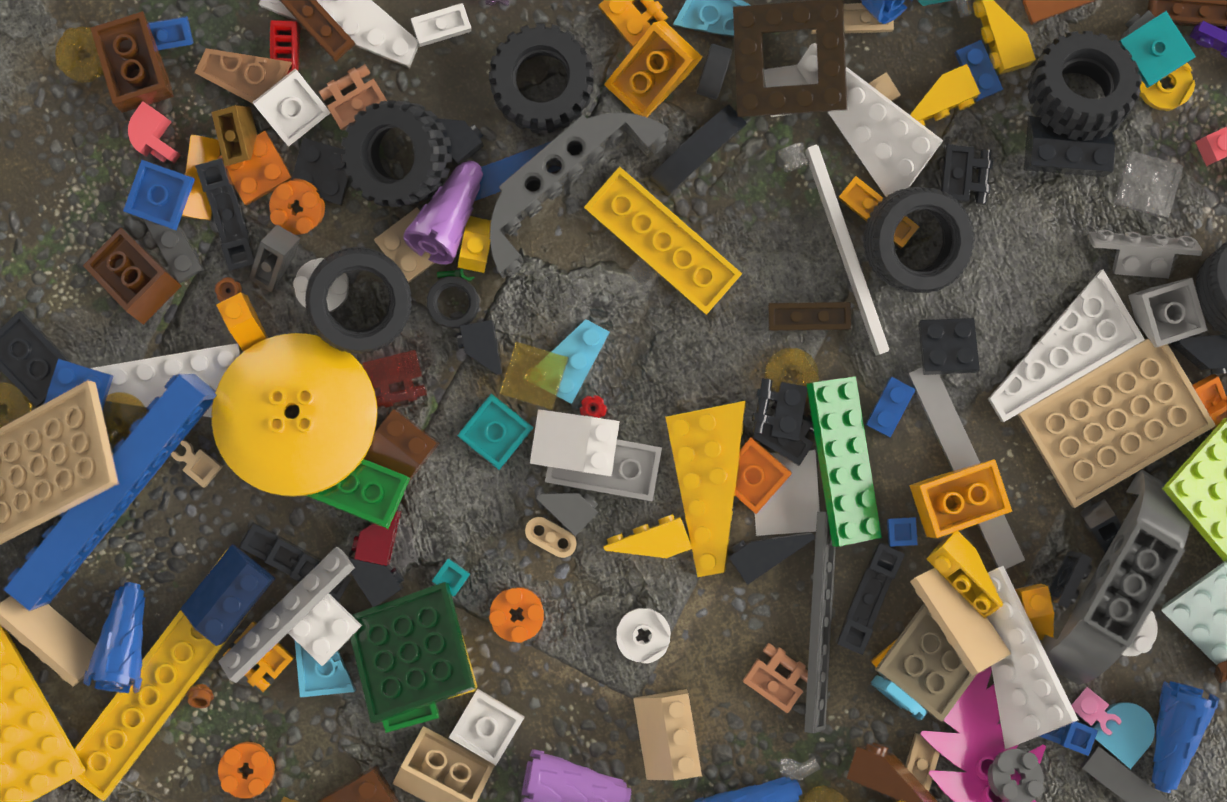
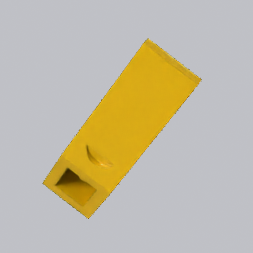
[973,0,1036,75]
[910,64,980,126]
[603,514,692,558]
[927,531,1003,619]

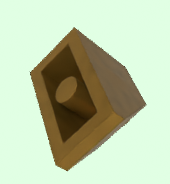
[211,105,257,166]

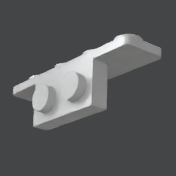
[1088,230,1203,278]

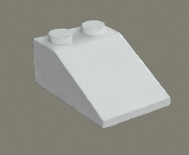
[530,409,619,476]

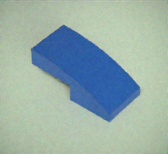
[1040,721,1098,756]

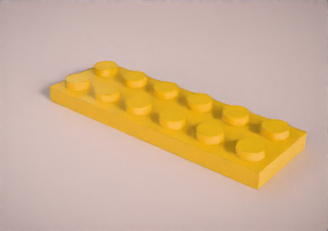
[584,166,742,315]

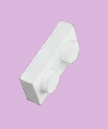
[411,3,471,47]

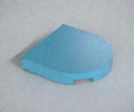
[871,675,927,721]
[1092,702,1155,769]

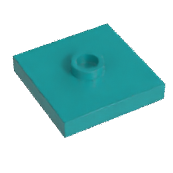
[1119,11,1196,88]
[457,393,534,470]

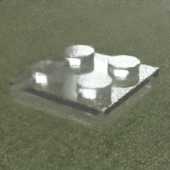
[1114,151,1184,219]

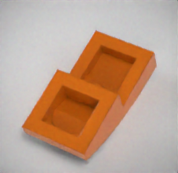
[1192,374,1227,431]

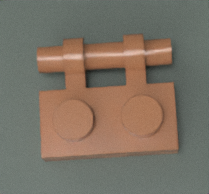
[319,64,387,131]
[742,643,808,713]

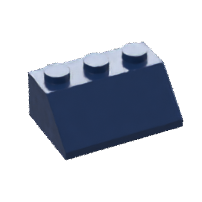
[180,544,276,646]

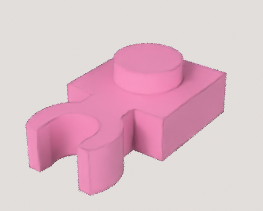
[1071,687,1122,736]

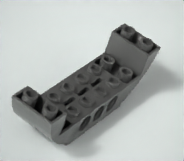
[490,112,669,279]
[1041,469,1190,685]

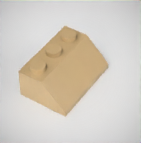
[633,689,702,780]
[393,726,495,802]

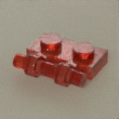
[362,350,427,408]

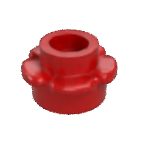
[580,395,607,418]

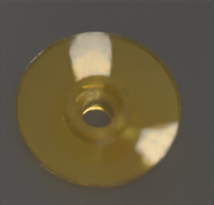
[102,392,147,445]

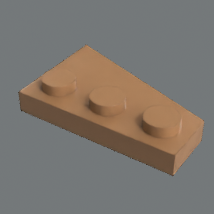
[195,48,292,104]

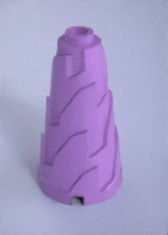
[403,161,483,264]
[521,749,631,802]

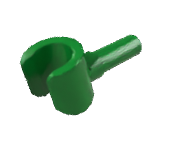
[437,268,475,281]

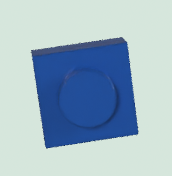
[887,517,918,547]

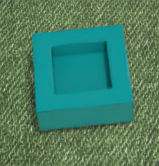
[432,558,470,597]

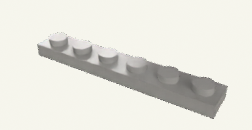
[218,546,355,683]

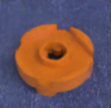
[269,179,325,235]
[489,587,544,643]
[218,742,275,798]

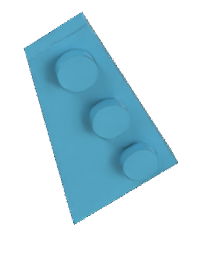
[673,0,750,37]
[524,319,610,404]
[295,641,356,697]

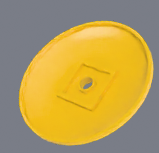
[211,333,378,497]

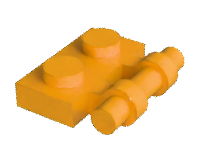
[598,0,668,48]
[223,621,295,692]

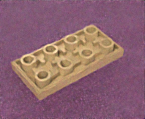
[910,568,1011,677]
[0,596,96,686]

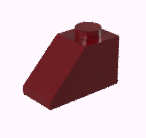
[352,510,401,566]

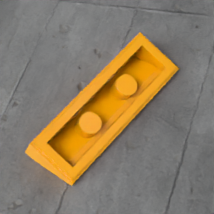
[182,134,221,221]

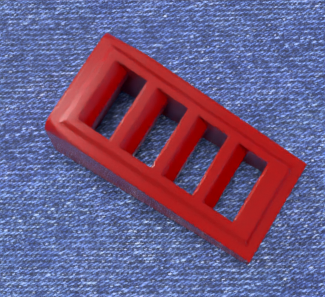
[270,20,301,74]

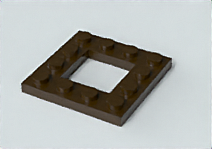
[733,0,848,118]

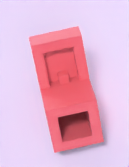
[128,101,181,163]

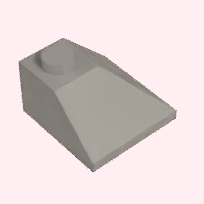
[1128,278,1207,347]

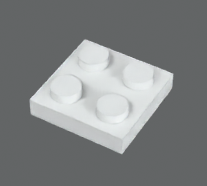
[252,69,331,147]
[288,593,362,666]
[449,689,524,765]

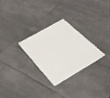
[755,450,820,536]

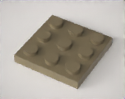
[875,604,977,722]

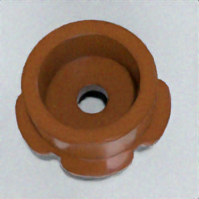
[215,277,242,302]
[186,684,214,708]

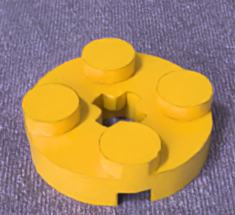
[1139,63,1195,111]

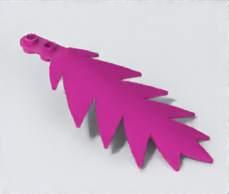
[920,666,1046,802]

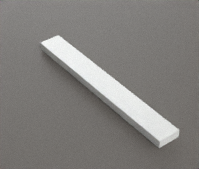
[805,145,889,356]

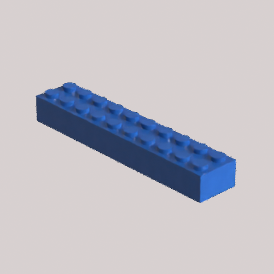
[4,374,217,611]

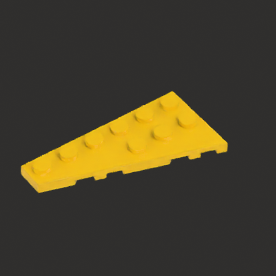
[666,401,746,577]

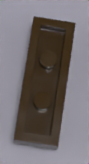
[768,302,851,331]

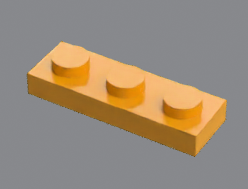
[838,176,919,249]

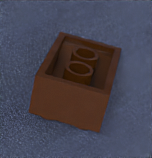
[90,11,174,113]
[83,227,182,325]
[363,409,440,483]
[846,742,938,802]
[317,765,399,802]

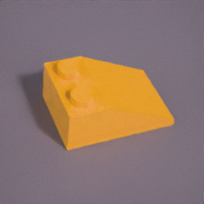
[604,20,703,118]
[909,459,1012,538]

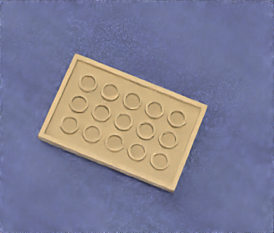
[1018,338,1216,508]
[0,380,118,545]

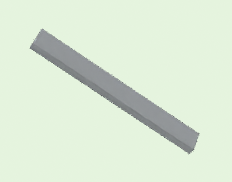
[908,367,1025,569]

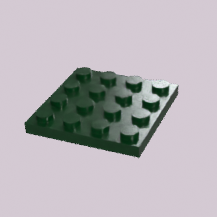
[350,582,476,723]

